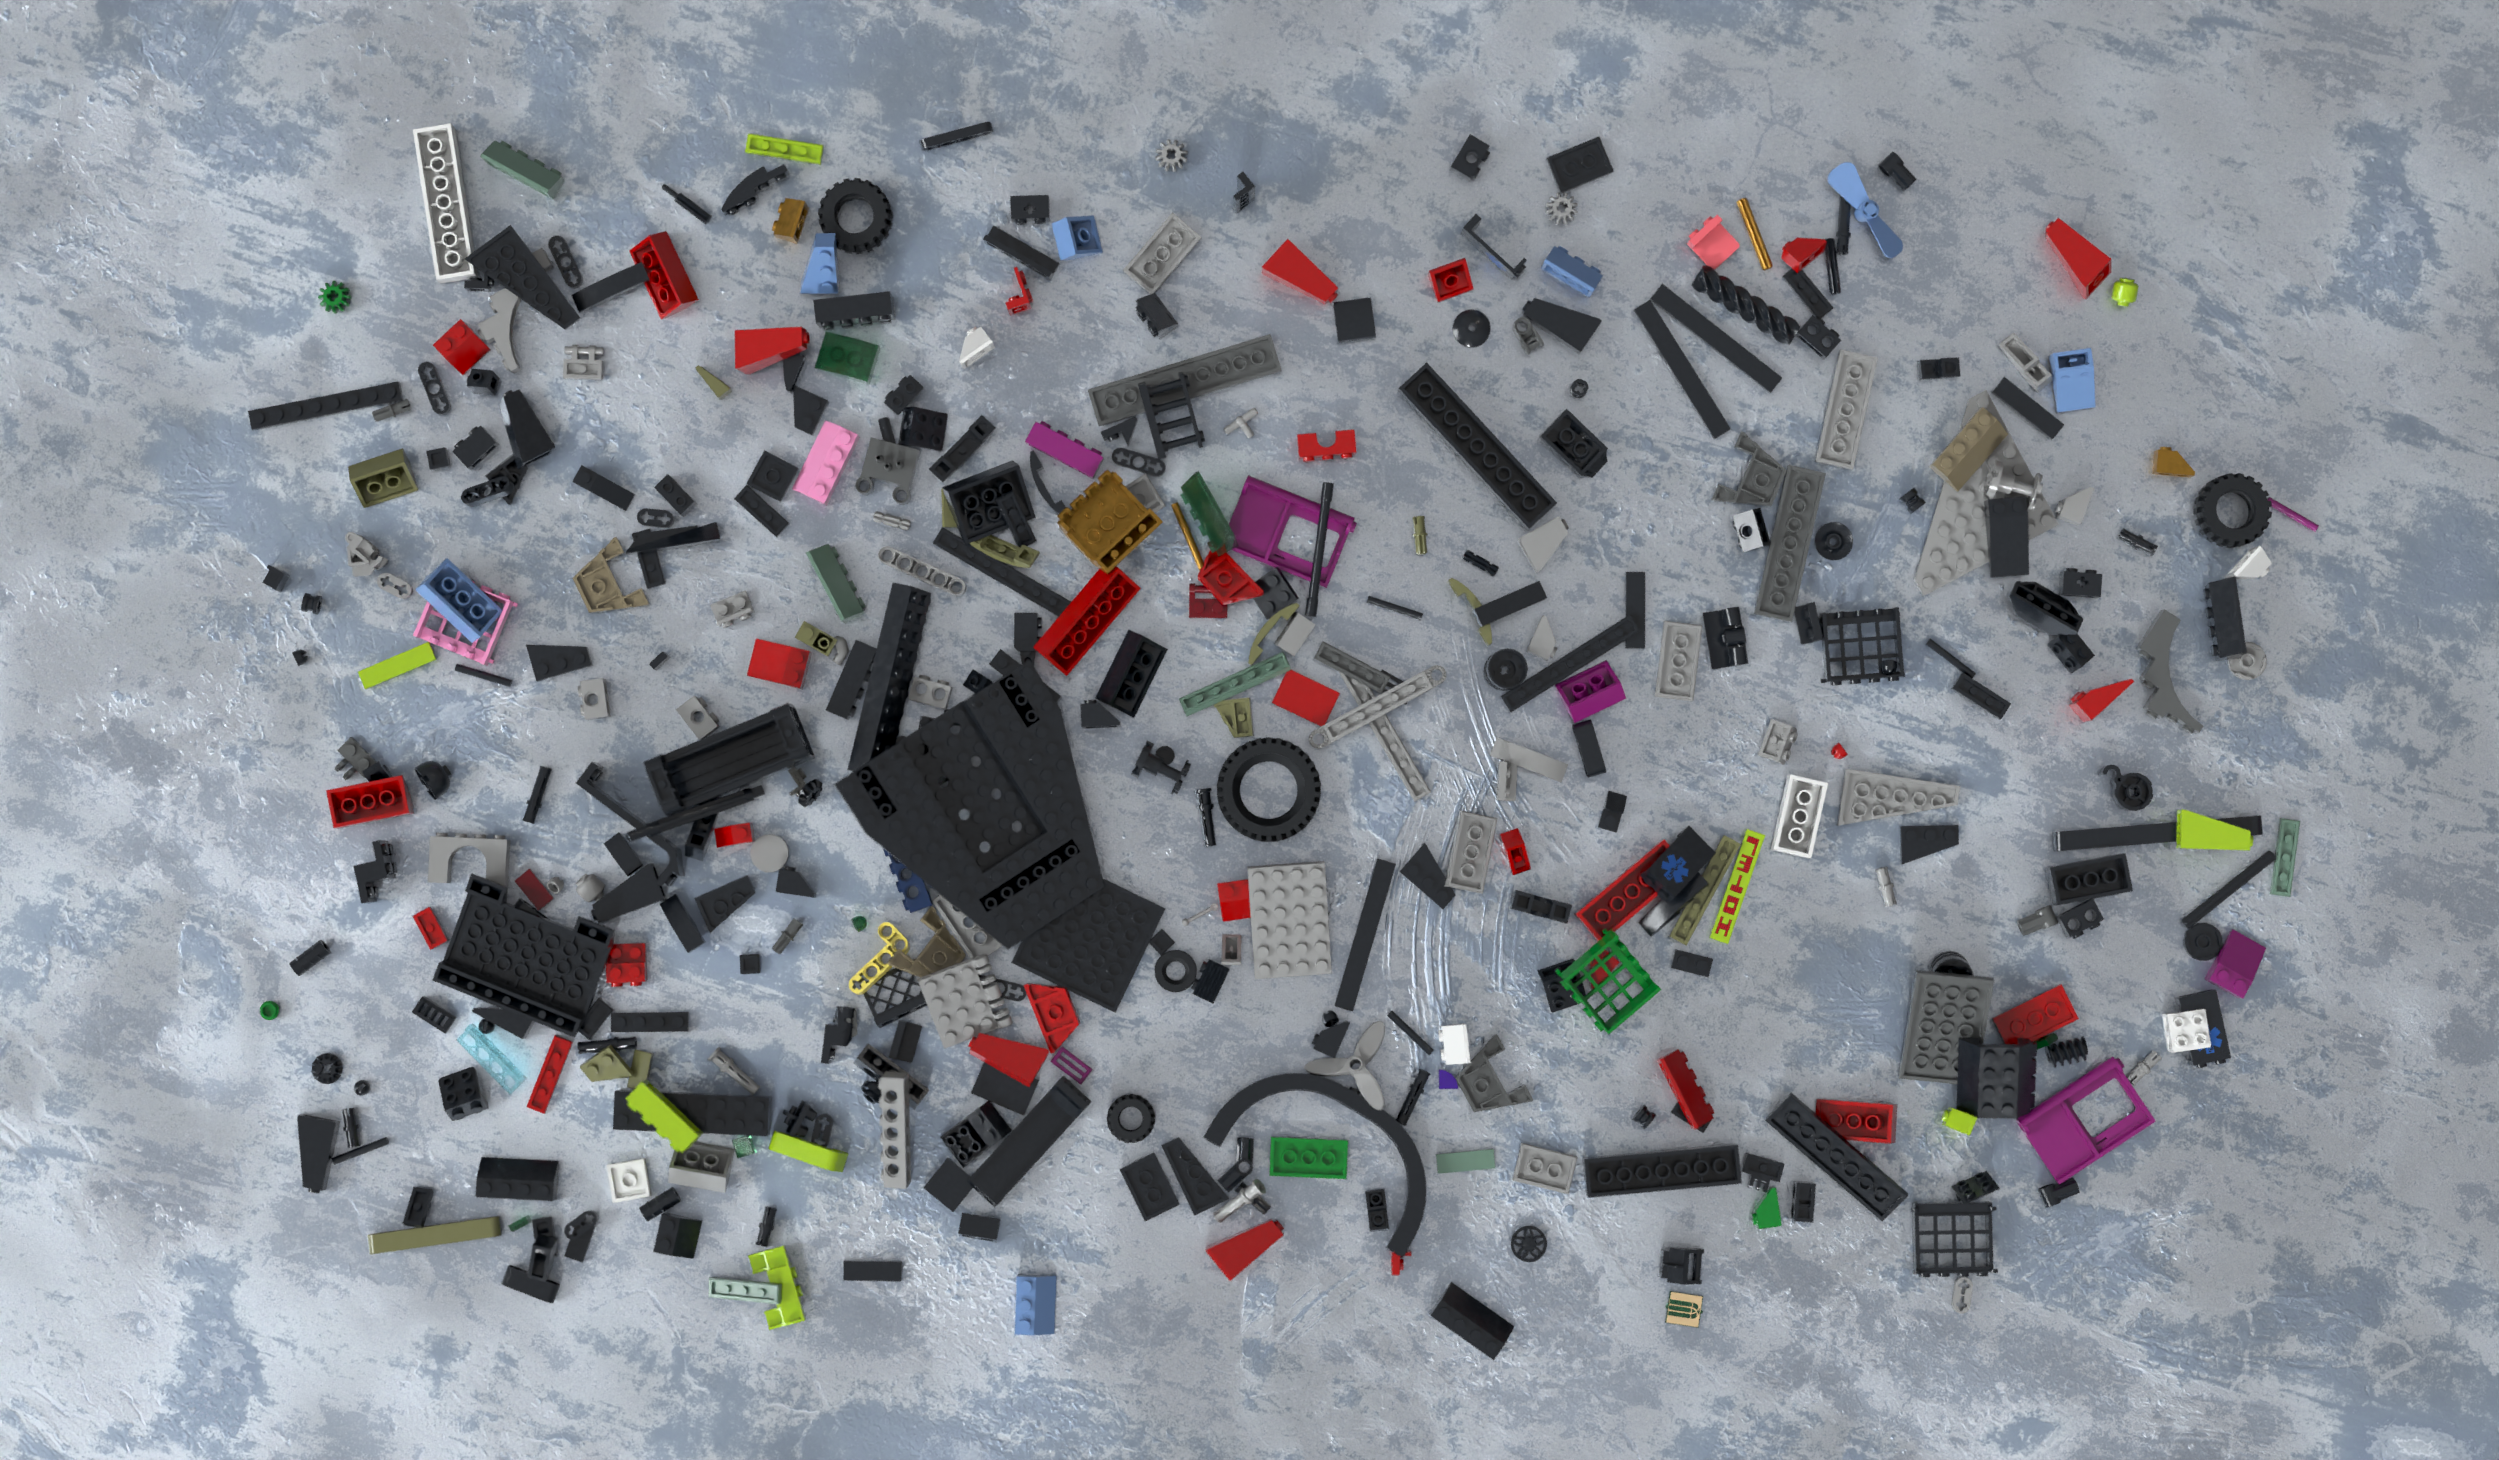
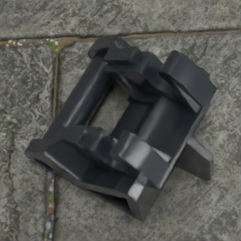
[1659,1247,1704,1285]

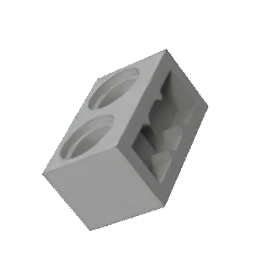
[908,675,953,709]

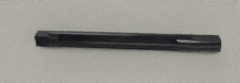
[625,785,765,842]

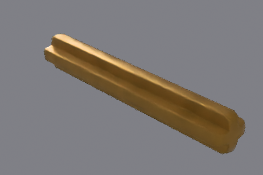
[1737,198,1773,270]

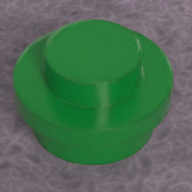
[260,1001,280,1020]

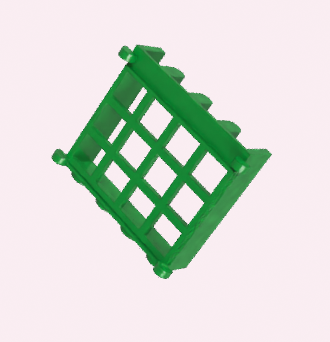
[1555,929,1661,1035]

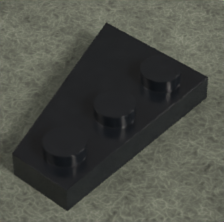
[1900,825,1959,865]

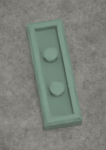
[1436,1149,1495,1174]

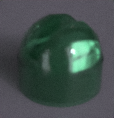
[851,916,867,932]

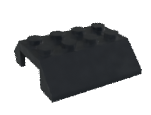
[1956,1038,2037,1119]

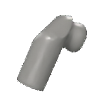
[832,636,849,666]

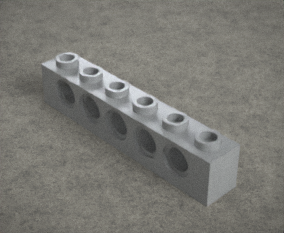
[879,1071,911,1189]

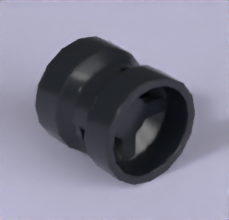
[1899,487,1926,514]

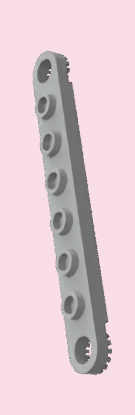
[1309,665,1446,749]

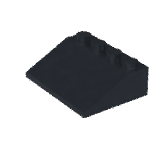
[942,461,1036,545]

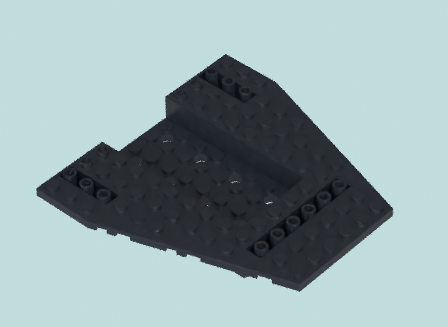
[834,660,1105,949]

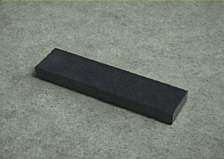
[1992,377,2064,440]
[1625,572,1645,649]
[1472,581,1547,627]

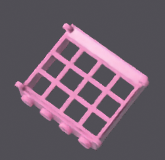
[413,580,518,666]

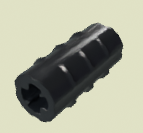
[289,940,331,976]
[639,1187,681,1222]

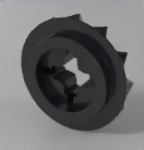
[798,779,823,807]
[311,1053,343,1084]

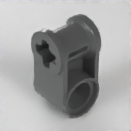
[1512,317,1544,355]

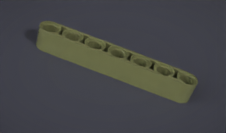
[367,1216,502,1254]

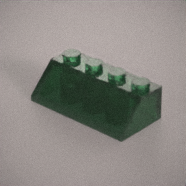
[1180,471,1239,557]

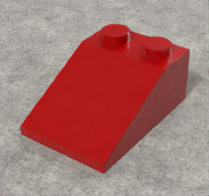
[747,639,812,690]
[2069,679,2134,722]

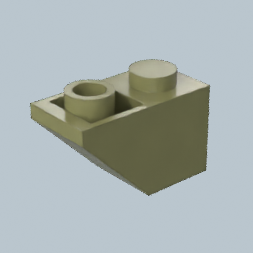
[795,621,838,656]

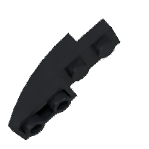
[721,164,790,216]

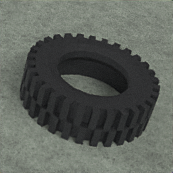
[1217,737,1321,842]

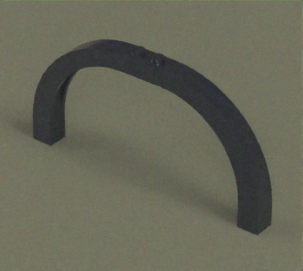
[1203,1073,1426,1258]

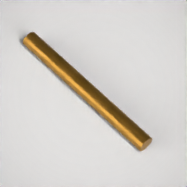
[1171,502,1204,571]

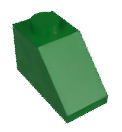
[1751,1186,1782,1229]

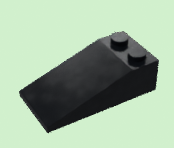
[1984,496,2029,578]

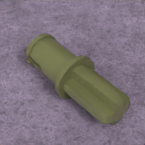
[1412,516,1428,555]

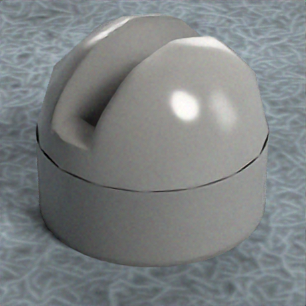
[547,877,564,894]

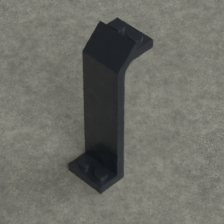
[576,762,685,887]
[966,1075,1092,1208]

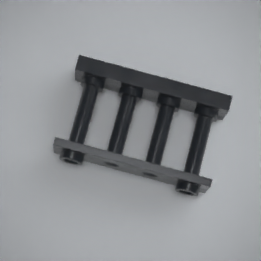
[1138,372,1205,459]

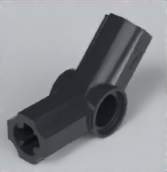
[1217,1137,1254,1193]

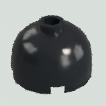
[415,761,451,800]

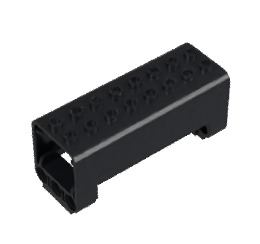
[644,703,815,816]

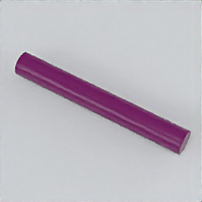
[2267,497,2319,532]

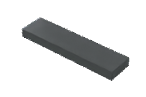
[1314,641,1390,694]

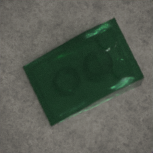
[815,332,881,385]

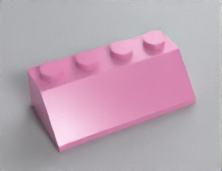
[792,420,860,506]

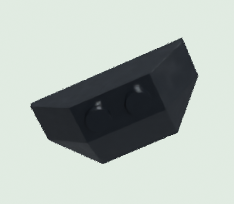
[2009,581,2084,635]

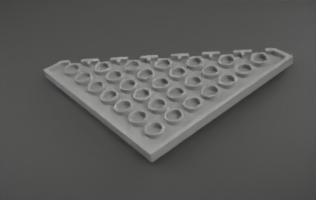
[1914,390,2059,596]

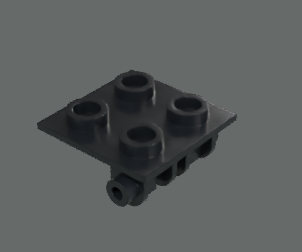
[1952,1171,2000,1204]

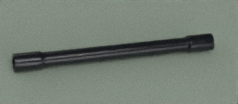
[1305,482,1334,617]

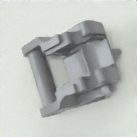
[345,532,388,577]

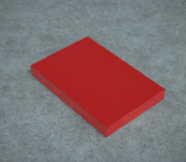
[1272,670,1340,726]

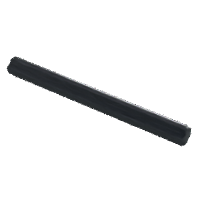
[2182,851,2276,928]

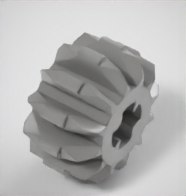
[1155,139,1188,172]
[1546,192,1578,225]

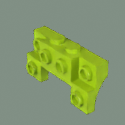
[748,1245,806,1330]

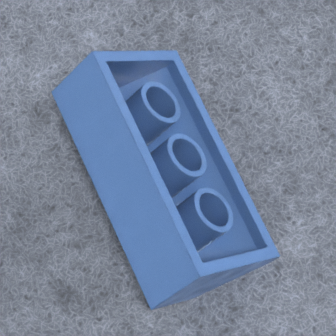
[415,558,503,643]

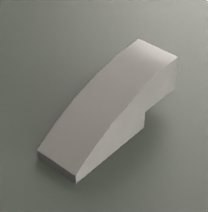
[1999,333,2052,393]

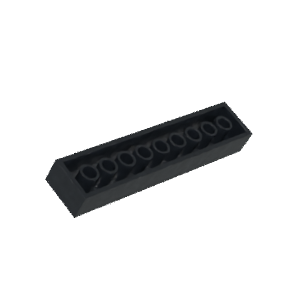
[1398,362,1557,531]
[847,583,931,771]

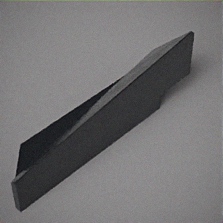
[626,522,720,555]

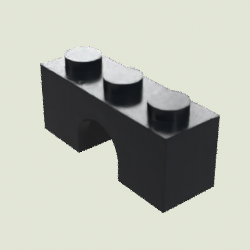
[1510,890,1572,924]

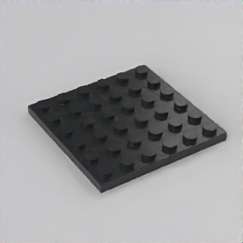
[1011,879,1165,1013]

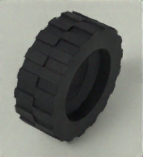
[1154,950,1197,992]

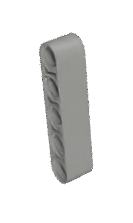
[878,546,967,596]

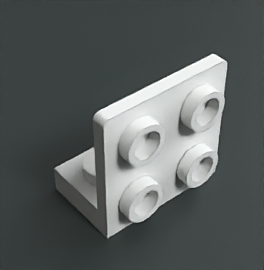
[2162,1009,2211,1053]

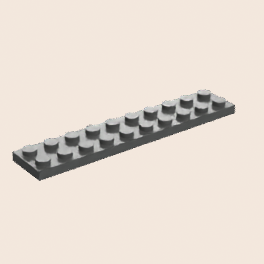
[1088,334,1282,427]

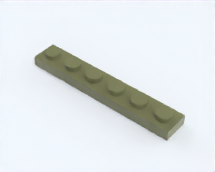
[1669,835,1741,946]

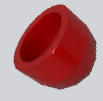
[1831,743,1848,759]

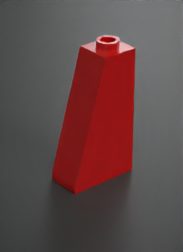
[968,1033,1049,1087]

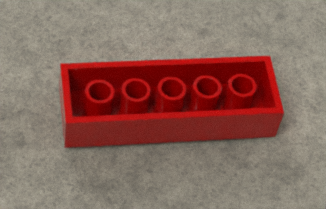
[1033,566,1141,676]
[1574,839,1670,941]

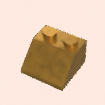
[772,198,809,244]

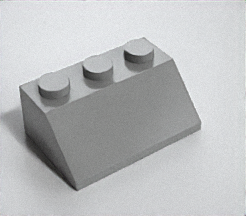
[668,1142,734,1193]

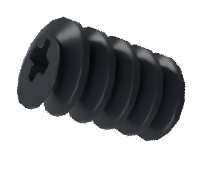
[2045,1036,2088,1068]

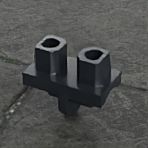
[782,1100,817,1137]

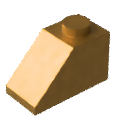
[2152,447,2195,478]

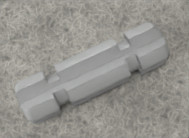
[873,511,911,530]

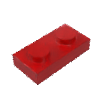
[413,907,449,950]

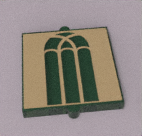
[1665,1291,1703,1328]

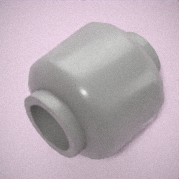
[576,874,605,902]

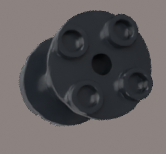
[1131,740,1191,795]

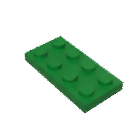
[1269,1137,1348,1179]

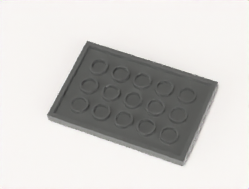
[1898,970,1994,1084]

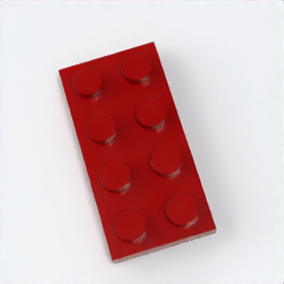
[1992,984,2079,1044]

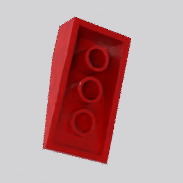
[1816,1099,1898,1144]

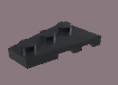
[526,645,593,682]
[1399,843,1455,909]
[694,875,756,933]

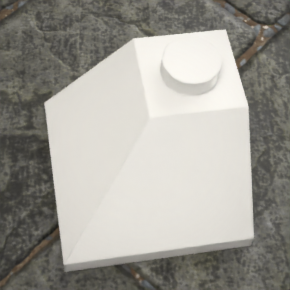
[959,327,995,369]
[2225,546,2272,579]

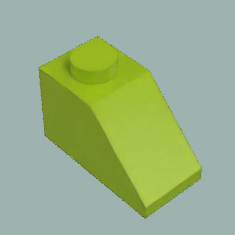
[1941,1107,1977,1136]

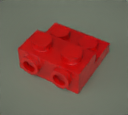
[606,943,647,987]

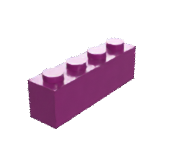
[1025,421,1104,479]

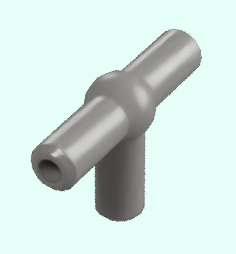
[1224,408,1258,438]

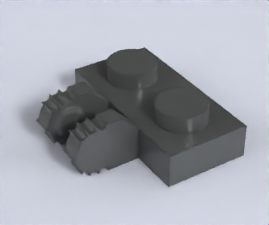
[335,737,377,781]

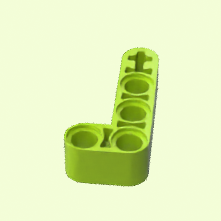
[768,1130,849,1172]

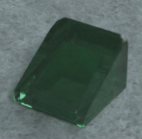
[732,1135,756,1158]

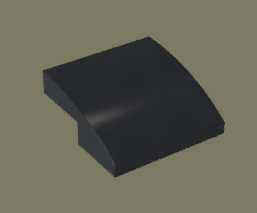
[1333,297,1376,343]

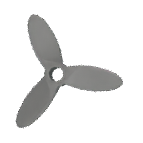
[1304,1021,1385,1110]

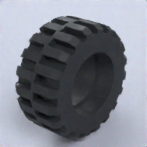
[818,178,893,254]
[2193,473,2272,548]

